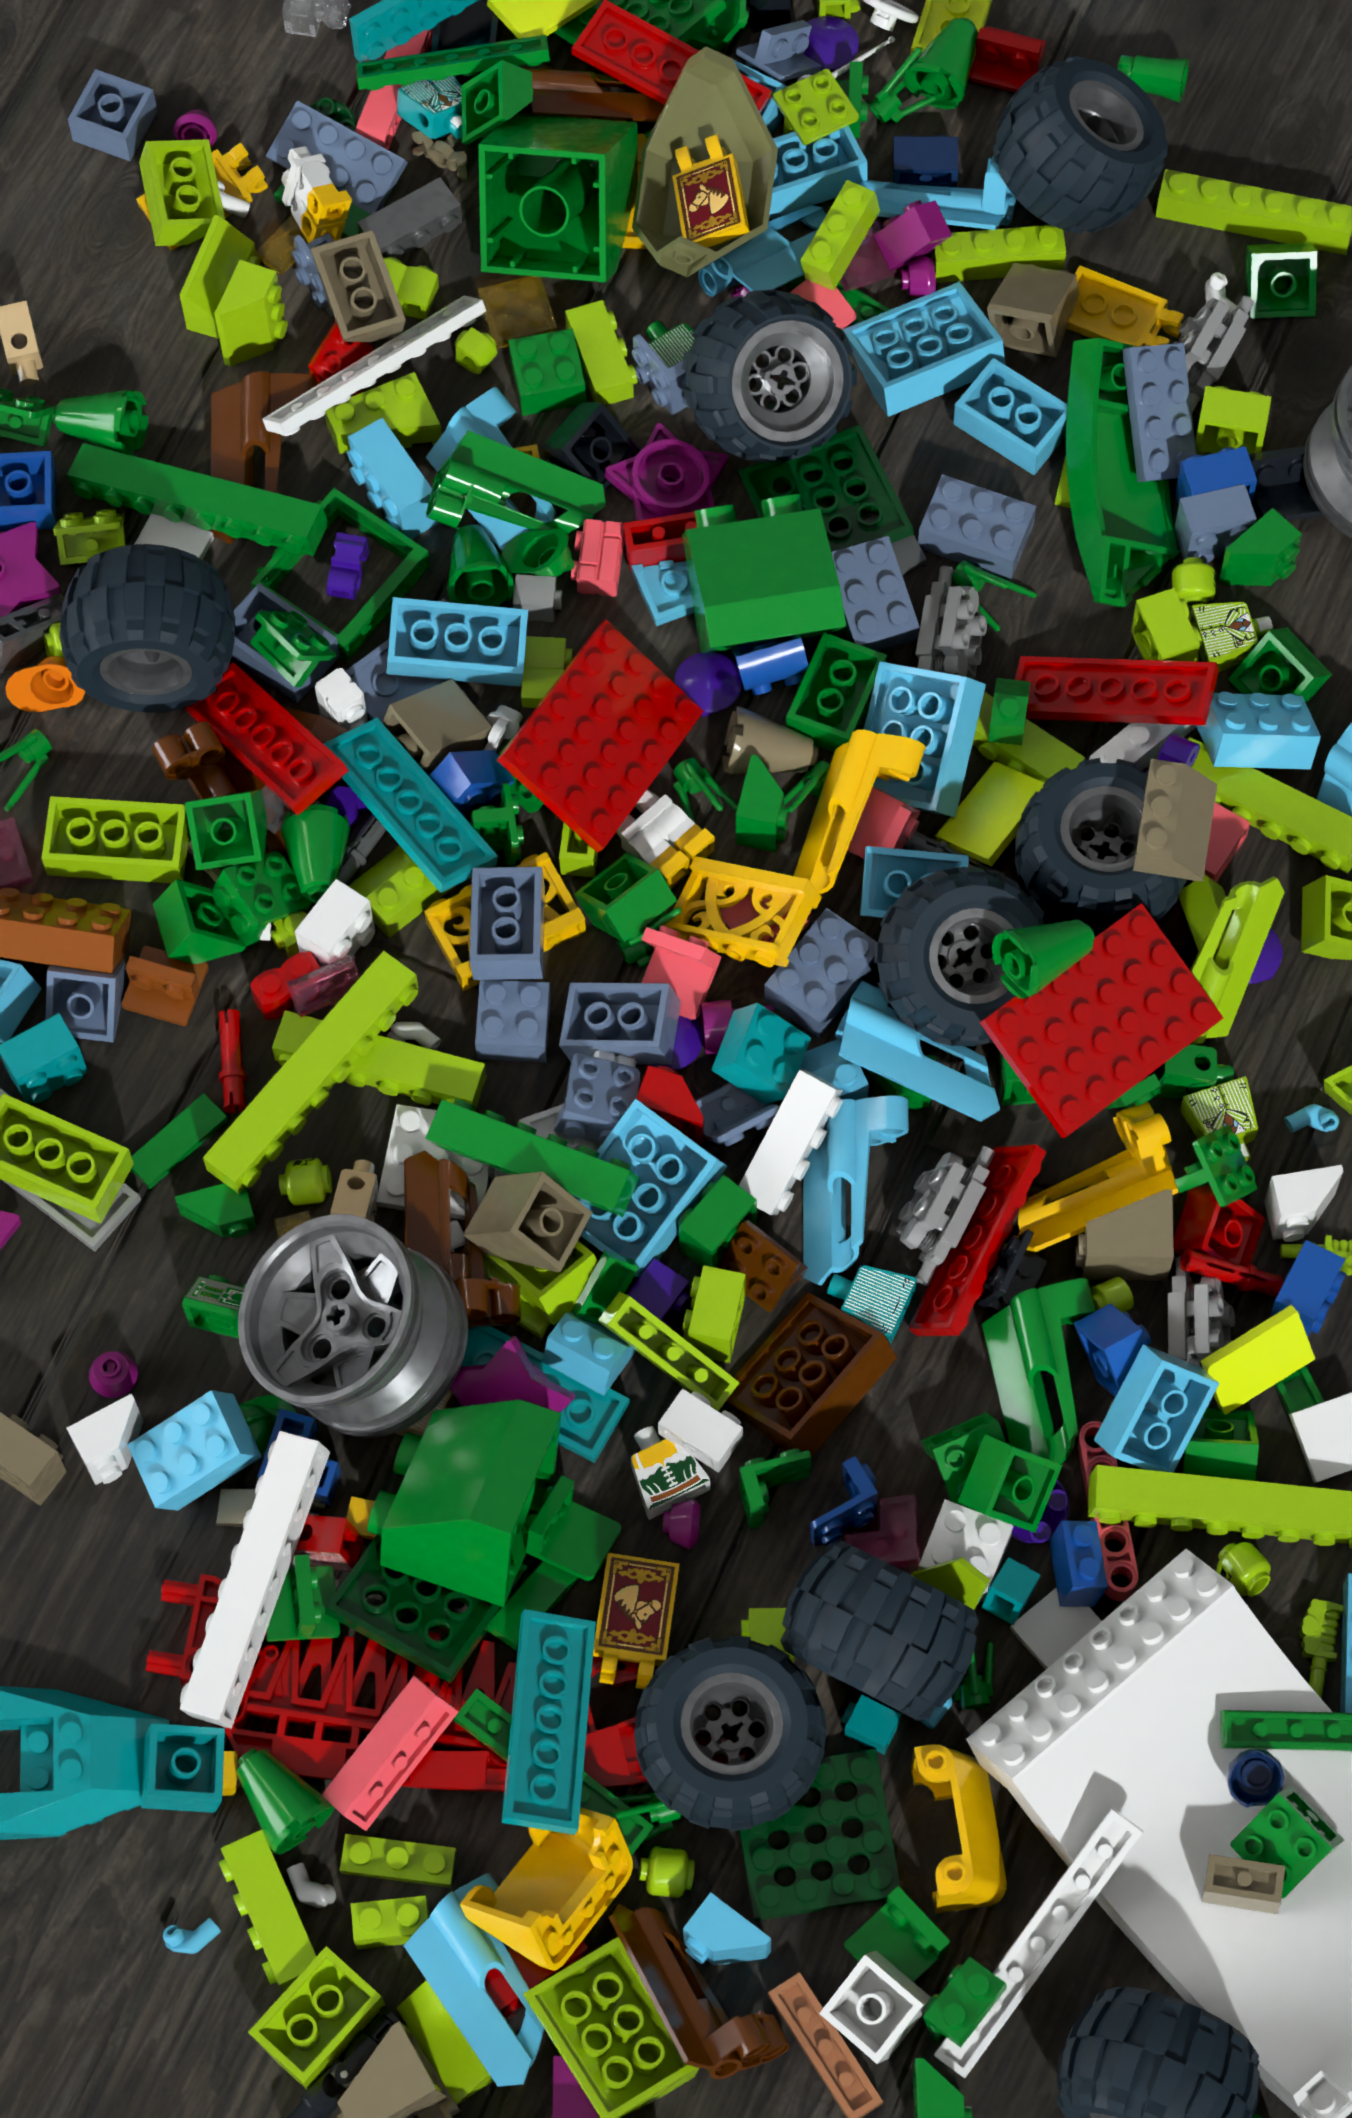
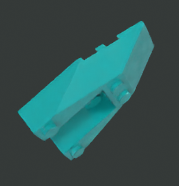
[0,1686,170,1840]

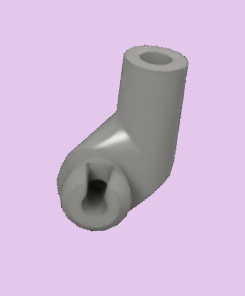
[287,1863,336,1908]

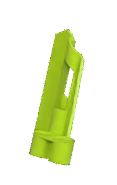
[1190,876,1284,1044]

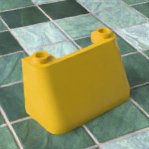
[911,1744,1007,1914]
[460,1807,633,1971]

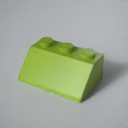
[139,139,225,246]
[180,215,260,339]
[214,260,288,367]
[348,846,456,938]
[248,1946,385,2090]
[396,1980,494,2105]

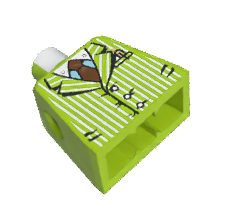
[1189,602,1273,672]
[1180,1076,1258,1162]

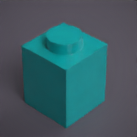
[981,1557,1041,1625]
[841,1694,902,1755]

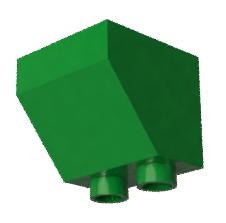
[478,113,637,282]
[682,494,846,653]
[367,1399,562,1607]

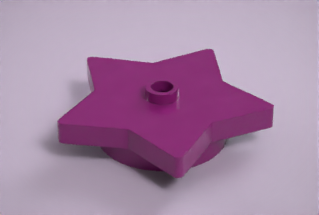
[604,423,728,521]
[0,521,61,617]
[450,1336,576,1412]

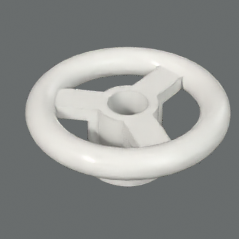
[863,0,919,32]

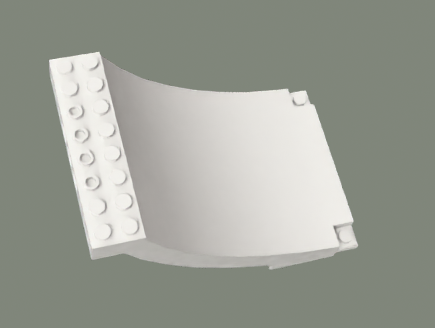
[966,1549,1352,2118]

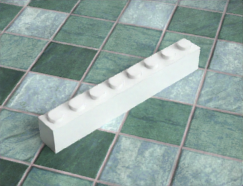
[179,1431,330,1729]

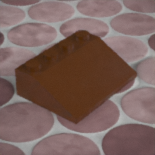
[724,1292,897,1457]

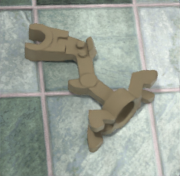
[412,129,494,181]

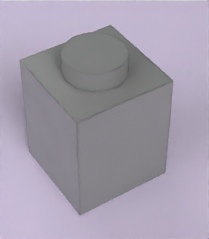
[513,574,563,622]

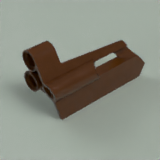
[518,64,665,122]
[210,371,317,544]
[152,721,295,874]
[404,1150,521,1329]
[609,1903,790,2079]

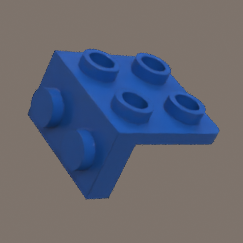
[811,1456,878,1546]

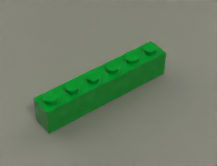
[425,1098,639,1217]

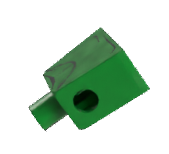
[1151,1044,1234,1098]

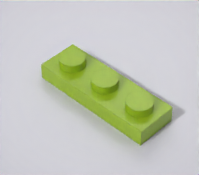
[340,1834,457,1888]

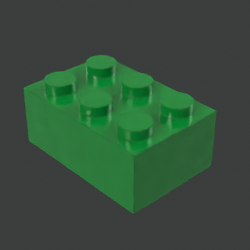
[786,632,887,752]

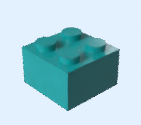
[711,1003,811,1105]
[0,1013,88,1104]
[141,1723,225,1813]

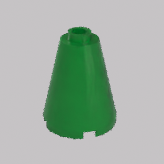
[904,18,979,110]
[52,390,148,456]
[447,525,515,607]
[281,804,350,903]
[992,920,1095,999]
[236,1748,335,1855]

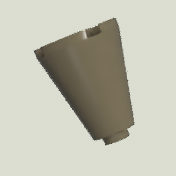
[722,706,818,774]

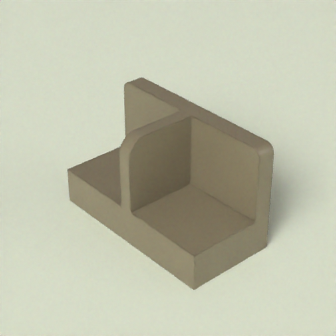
[1202,1854,1285,1914]

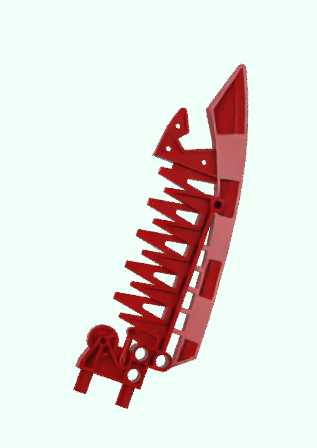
[146,1574,747,1792]

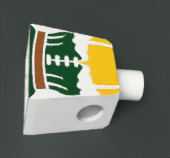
[631,1426,710,1520]

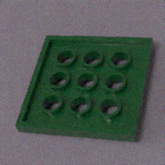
[739,424,913,552]
[325,1535,528,1684]
[739,1749,901,1921]

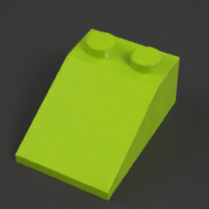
[1301,875,1352,960]
[482,1241,598,1325]

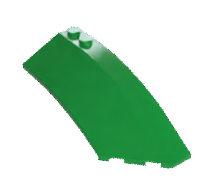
[1066,338,1182,607]

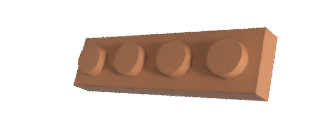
[768,1972,883,2118]

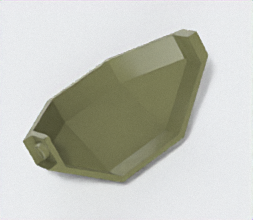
[632,46,778,277]

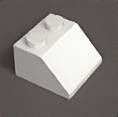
[1264,1165,1343,1242]
[66,1394,144,1485]

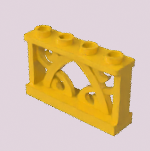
[424,852,586,991]
[663,856,822,967]

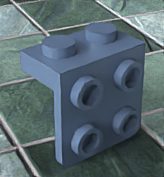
[632,334,689,416]
[554,1053,640,1145]
[695,1082,779,1146]

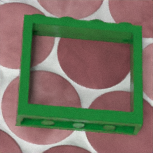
[251,488,430,662]

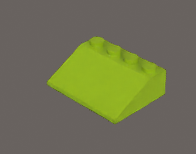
[523,1937,699,2118]

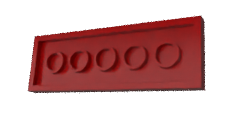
[572,0,772,113]
[1014,656,1219,726]
[185,662,349,816]
[908,1144,1046,1336]

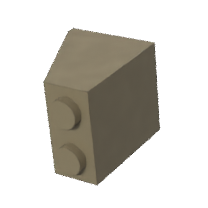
[987,263,1079,357]
[382,679,492,776]
[463,1172,593,1272]
[1075,1190,1174,1281]
[337,2021,447,2118]

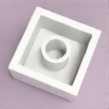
[295,879,375,980]
[918,1500,1013,1602]
[819,1951,931,2064]

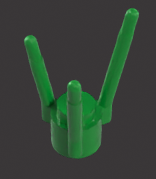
[868,47,937,124]
[952,560,1037,632]
[0,729,52,812]
[673,758,738,824]
[784,761,830,813]
[616,907,682,968]
[953,1642,994,1710]
[604,1792,681,1845]

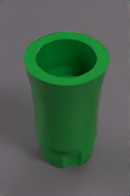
[1117,55,1189,103]

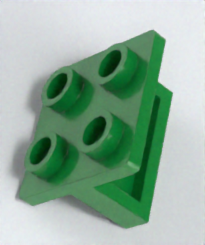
[250,611,336,687]
[470,783,524,867]
[1174,1125,1257,1207]
[266,1555,340,1642]

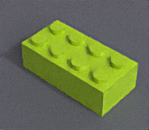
[41,796,190,883]
[0,1093,134,1224]

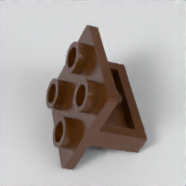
[717,1220,808,1313]

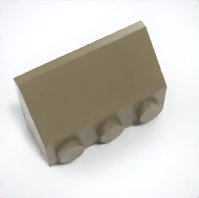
[310,230,406,342]
[1133,759,1217,882]

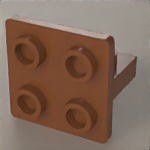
[121,946,209,1026]

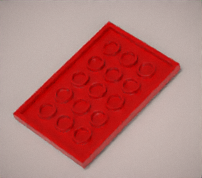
[497,620,704,853]
[979,903,1224,1139]

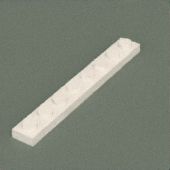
[262,296,486,436]
[934,1808,1143,2078]

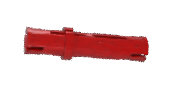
[218,1009,247,1113]
[1180,1249,1283,1297]

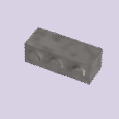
[357,177,462,260]

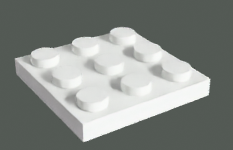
[376,1104,492,1220]

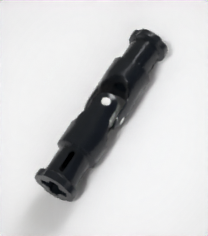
[281,2006,402,2118]

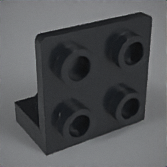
[1248,446,1324,521]
[978,1229,1047,1314]

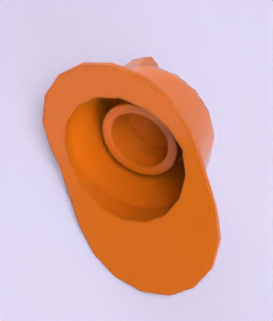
[5,656,85,712]

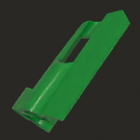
[426,430,606,534]
[982,1278,1096,1464]

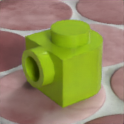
[455,327,497,374]
[270,911,307,958]
[1090,1277,1134,1313]

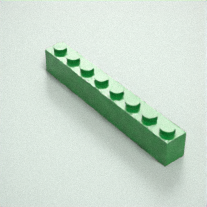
[67,443,329,556]

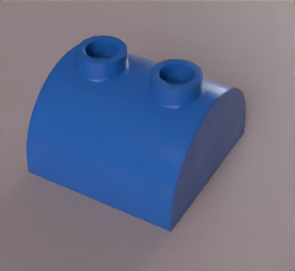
[732,634,809,695]

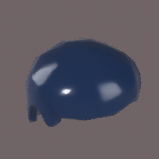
[1226,1749,1285,1808]

